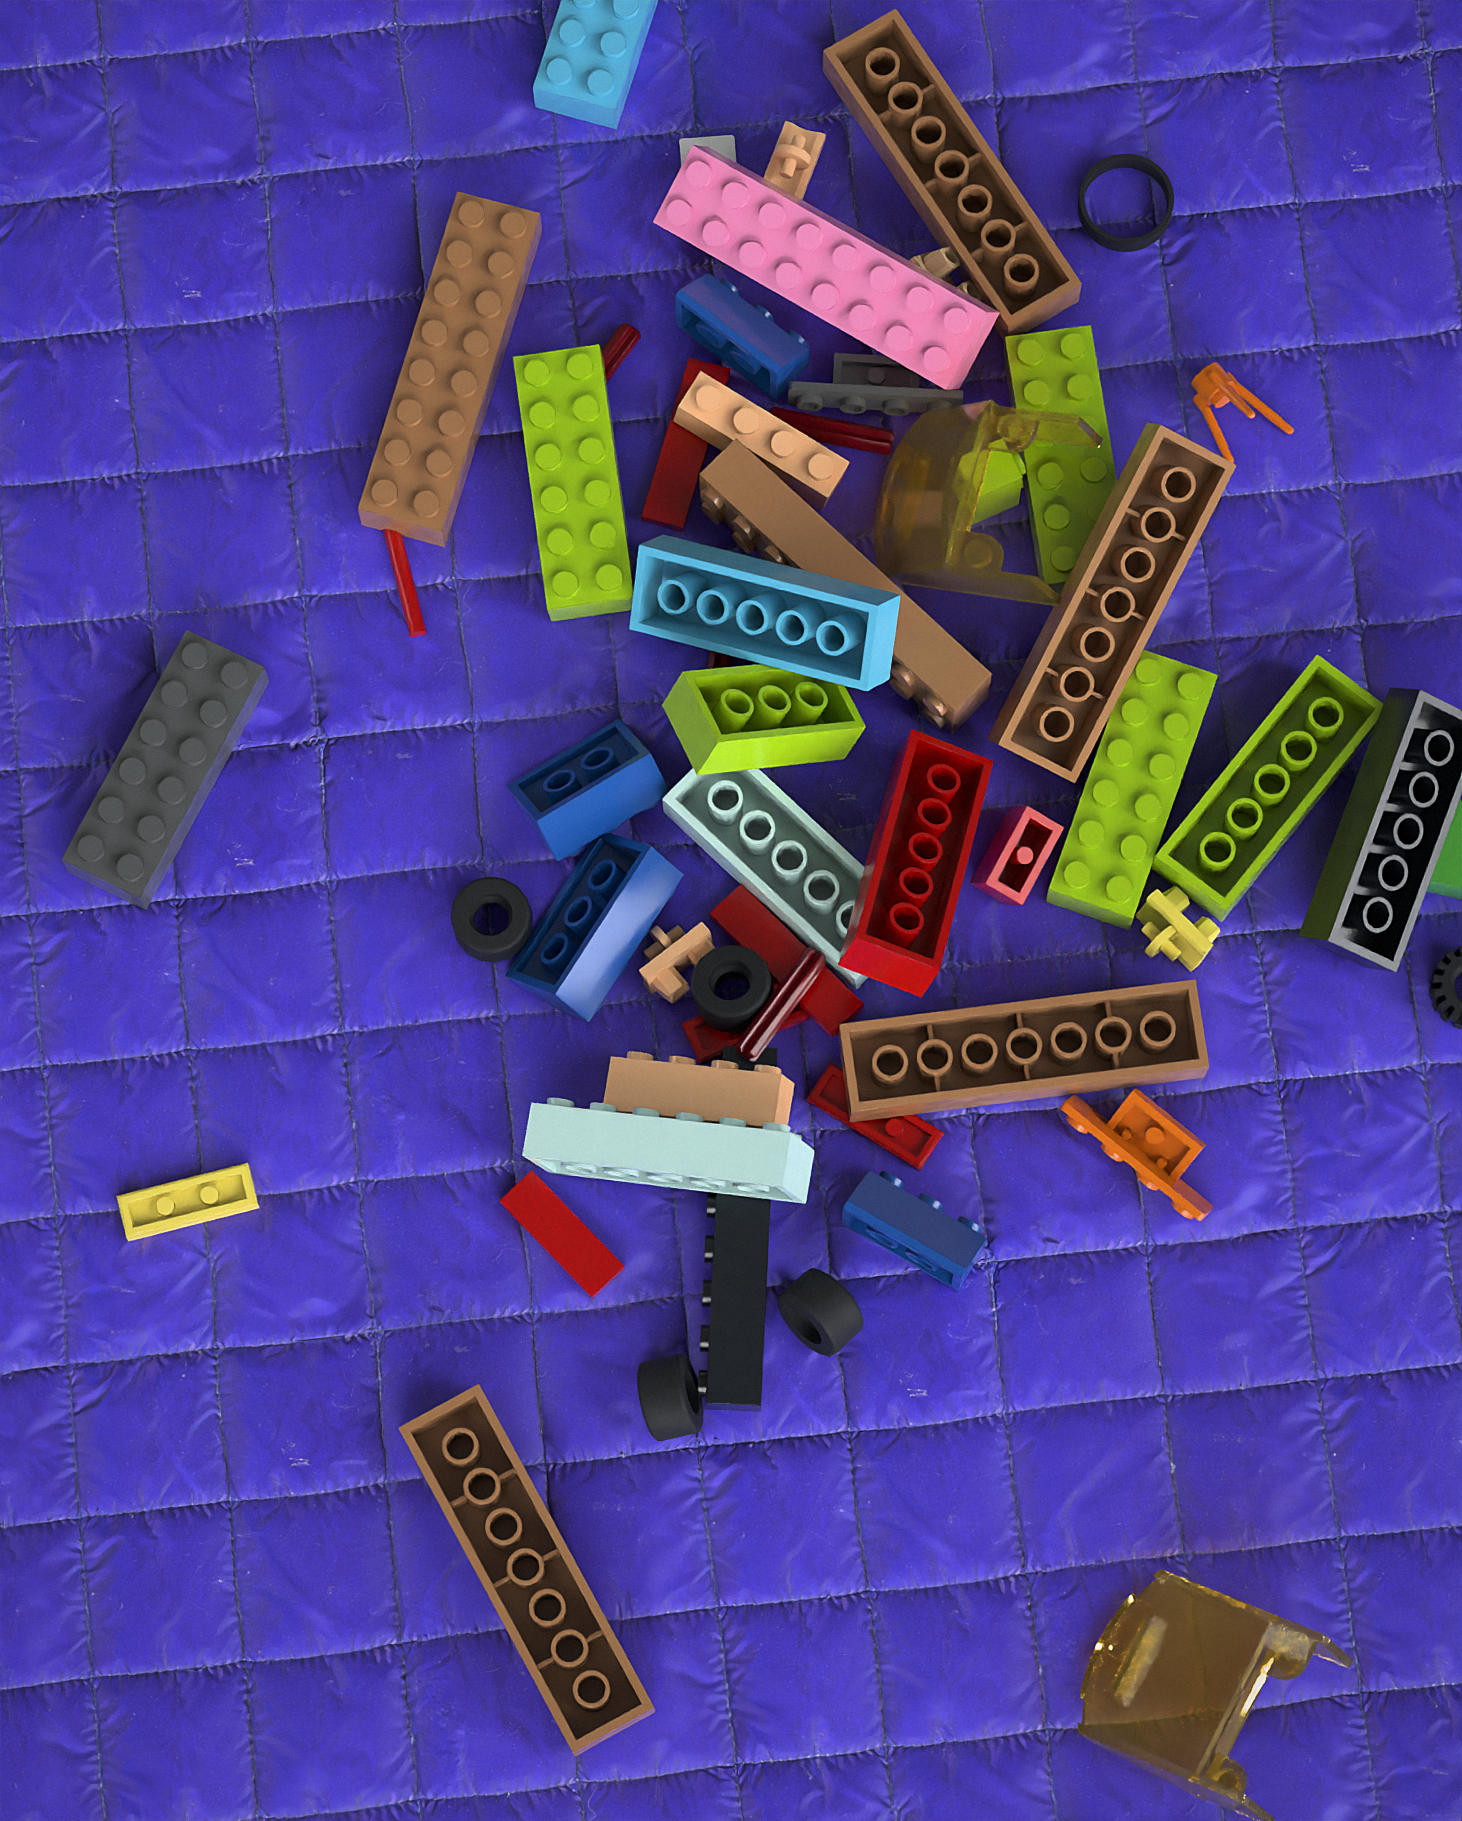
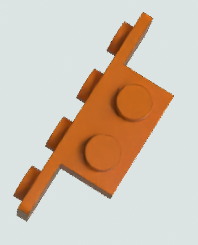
[1060,1088,1214,1221]

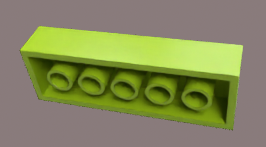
[1003,325,1117,600]
[513,344,634,622]
[1046,650,1218,931]
[1151,654,1383,922]

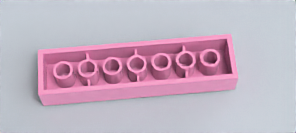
[653,145,1000,390]

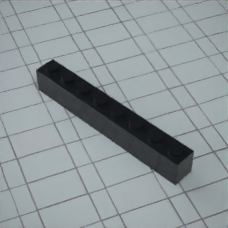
[698,1046,778,1412]

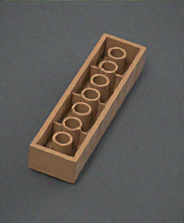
[823,8,1082,341]
[358,191,542,547]
[987,422,1237,783]
[699,438,992,734]
[838,979,1209,1122]
[398,1384,655,1756]

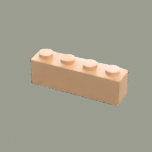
[673,371,850,511]
[603,1051,795,1129]

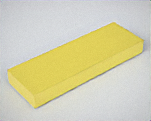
[117,1163,259,1241]

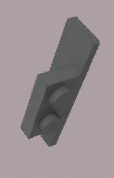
[788,353,963,419]

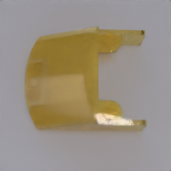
[873,400,1103,606]
[1078,1569,1353,1821]

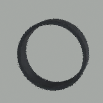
[1078,154,1174,252]

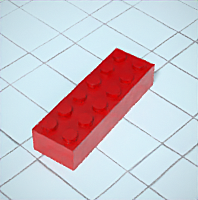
[838,729,994,998]

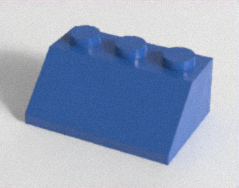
[675,273,809,403]
[507,719,670,862]
[841,1170,987,1291]

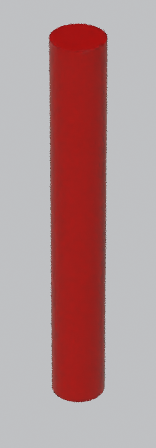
[383,529,427,638]

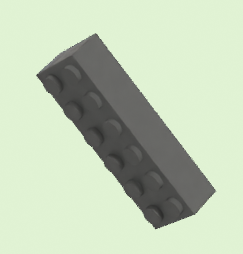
[61,629,269,910]

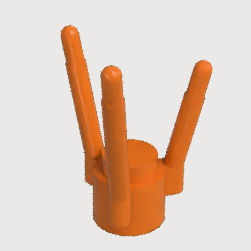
[1191,362,1294,463]

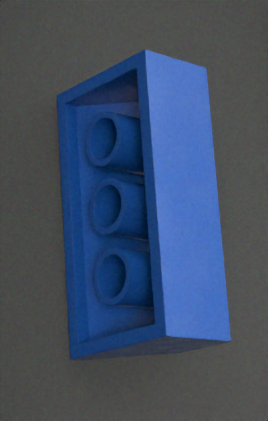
[505,833,684,1022]

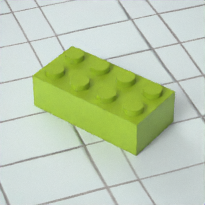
[662,664,866,775]

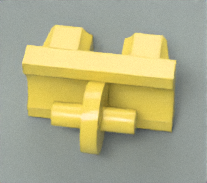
[1135,886,1220,972]

